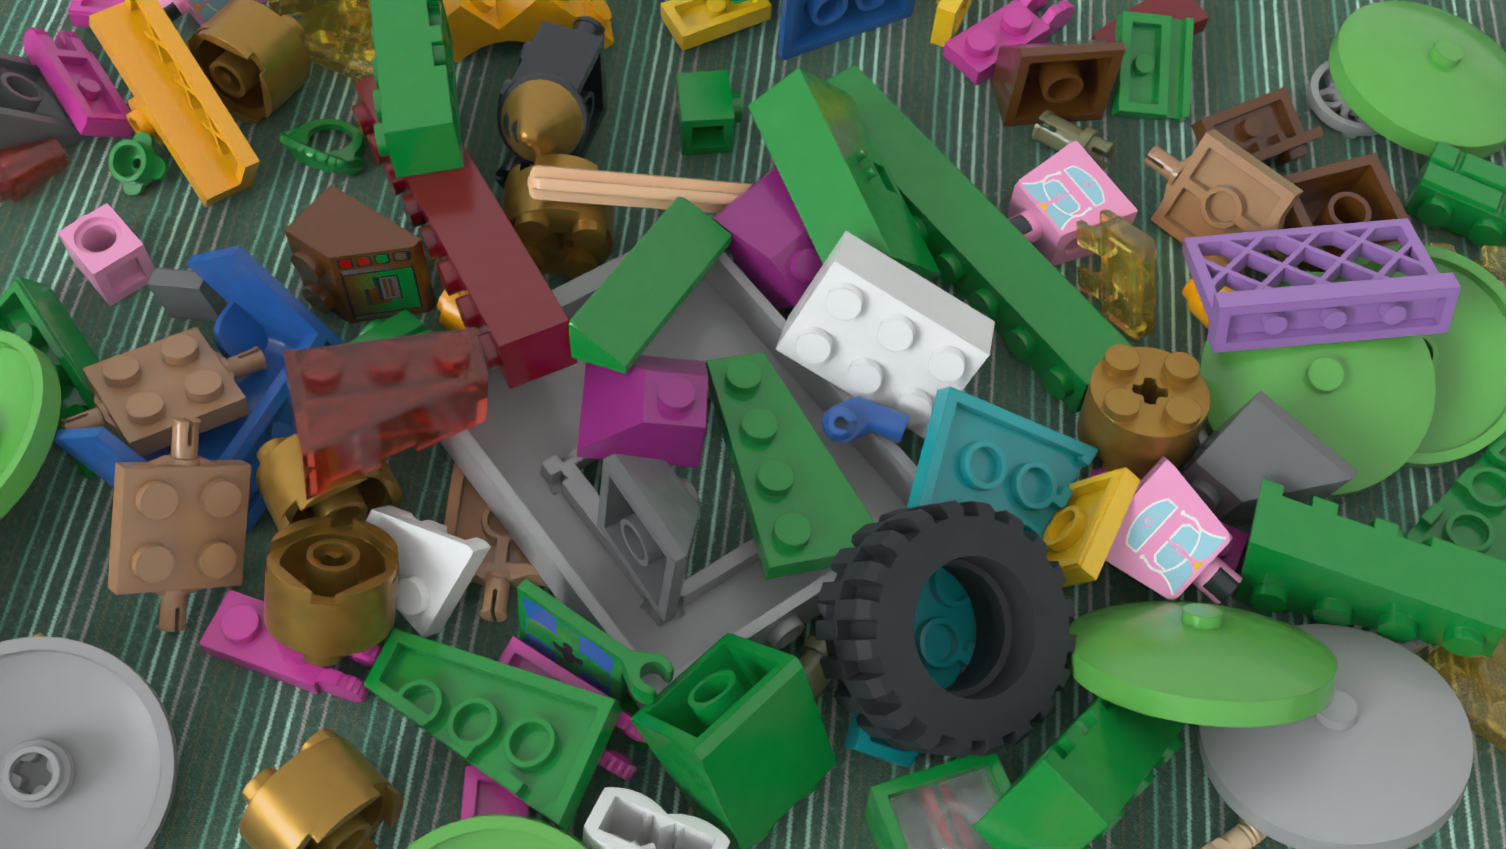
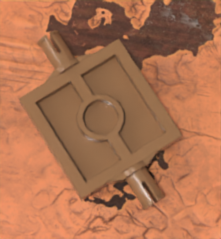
[1143,129,1303,275]
[60,327,267,457]
[107,417,251,632]
[444,464,566,622]

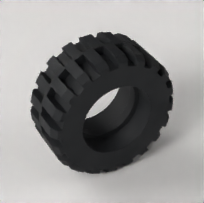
[816,500,1076,758]

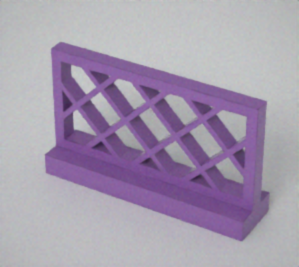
[1182,218,1461,353]

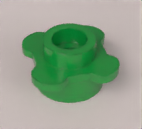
[108,132,168,196]

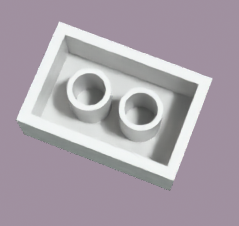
[775,231,995,439]

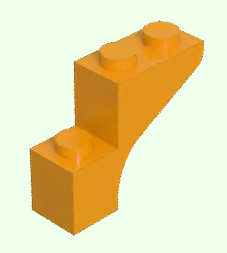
[443,0,614,63]

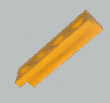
[89,0,260,207]

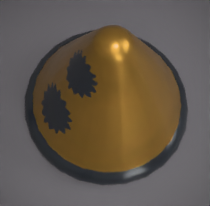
[497,73,589,165]

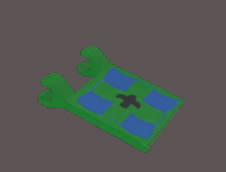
[517,578,674,750]

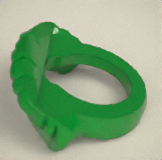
[279,118,365,177]

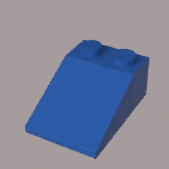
[778,0,915,61]

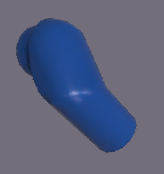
[821,396,910,443]

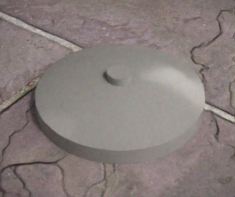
[1198,624,1474,849]
[0,636,178,849]

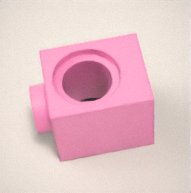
[57,203,155,307]

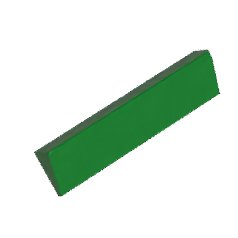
[569,197,732,374]
[0,276,100,479]

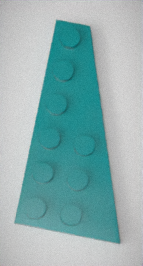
[843,386,1099,767]

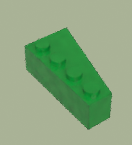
[370,0,464,178]
[1235,478,1506,657]
[972,696,1186,849]

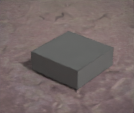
[147,268,227,322]

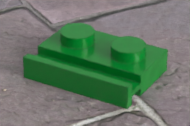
[1112,11,1194,123]

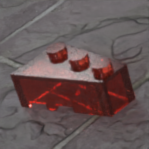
[283,327,489,500]

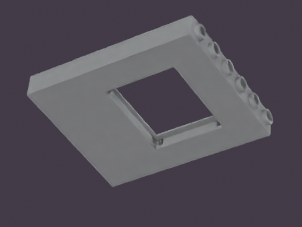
[404,251,917,709]

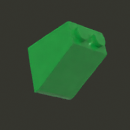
[630,632,837,849]

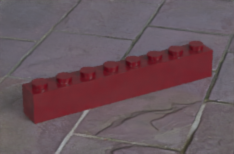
[352,76,578,389]

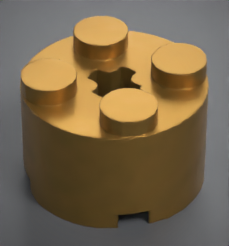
[185,0,310,124]
[503,154,615,279]
[1077,344,1210,480]
[255,411,402,531]
[264,517,399,667]
[239,728,403,849]

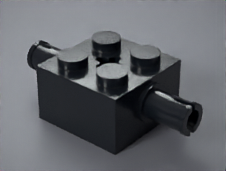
[495,16,607,189]

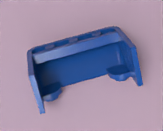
[53,245,345,533]

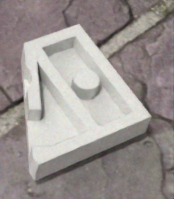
[366,505,491,638]

